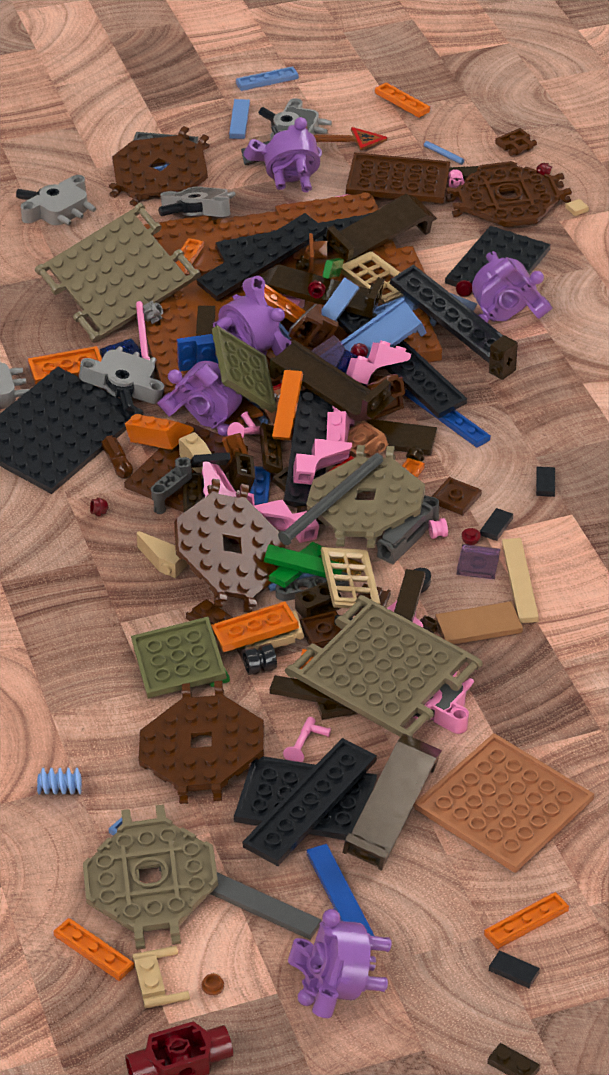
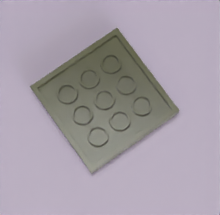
[212,325,277,413]
[131,617,227,699]

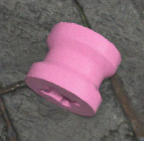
[448,170,464,188]
[428,518,448,539]

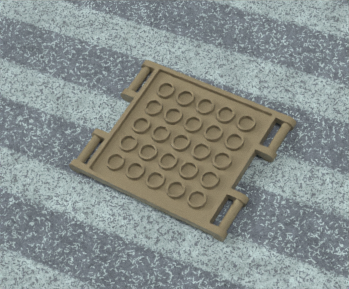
[35,203,201,343]
[285,595,483,737]

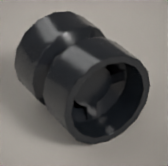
[242,643,277,675]

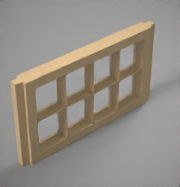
[341,252,404,304]
[321,547,380,609]

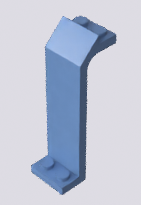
[320,298,427,374]

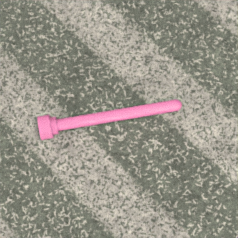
[136,301,150,360]

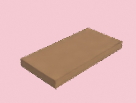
[435,601,523,645]

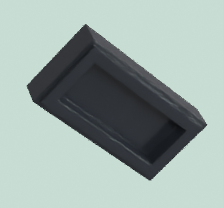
[191,452,231,468]
[536,467,555,497]
[480,508,513,541]
[489,950,540,988]

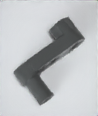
[151,457,192,514]

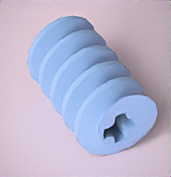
[37,768,82,794]

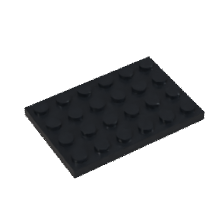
[445,226,551,287]
[234,756,377,840]

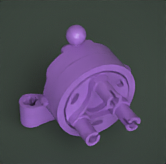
[244,117,322,192]
[472,251,553,323]
[213,276,291,356]
[157,361,242,437]
[288,909,391,1018]

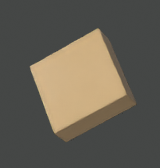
[566,199,589,216]

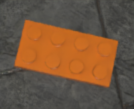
[28,346,102,385]
[211,601,299,652]

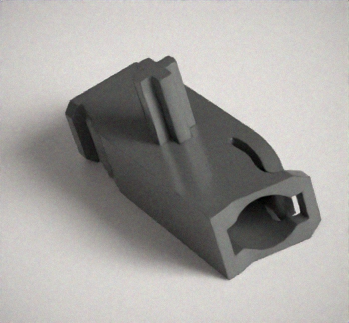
[376,502,433,564]

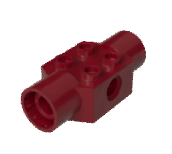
[125,1021,233,1075]

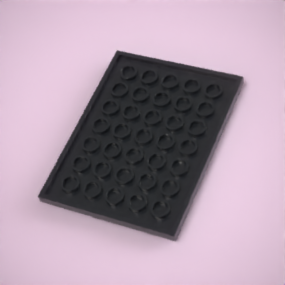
[0,367,143,494]

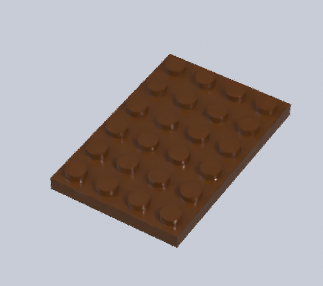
[346,152,450,204]
[124,422,248,513]

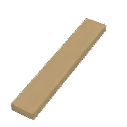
[502,538,539,623]

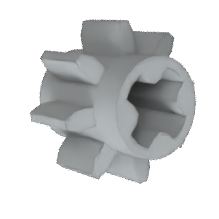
[143,301,163,324]

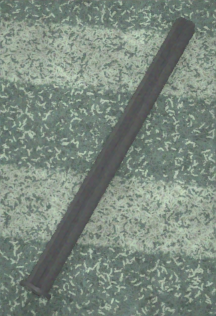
[278,453,383,545]

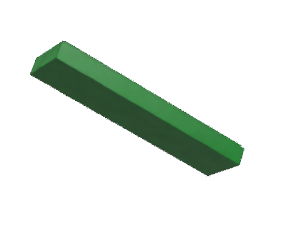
[322,258,344,279]
[269,542,324,588]
[264,544,343,581]

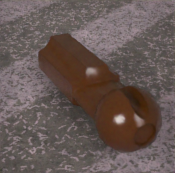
[101,435,133,479]

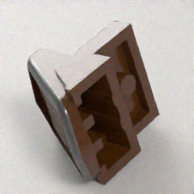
[288,304,338,351]

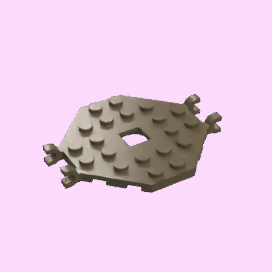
[306,445,425,548]
[83,804,218,949]

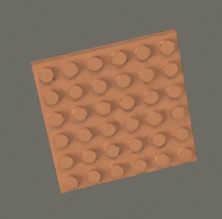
[414,733,594,873]

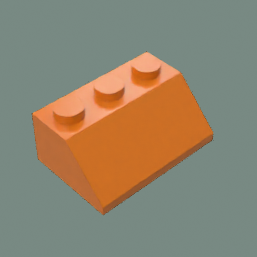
[125,414,194,450]

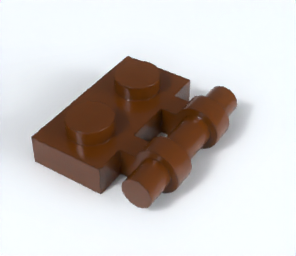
[495,128,537,156]

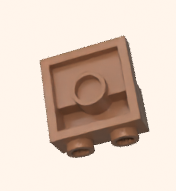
[347,421,388,458]

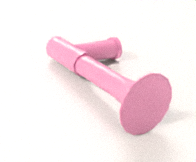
[227,412,260,438]
[283,717,331,762]

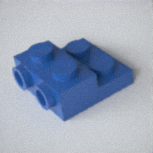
[177,334,219,371]

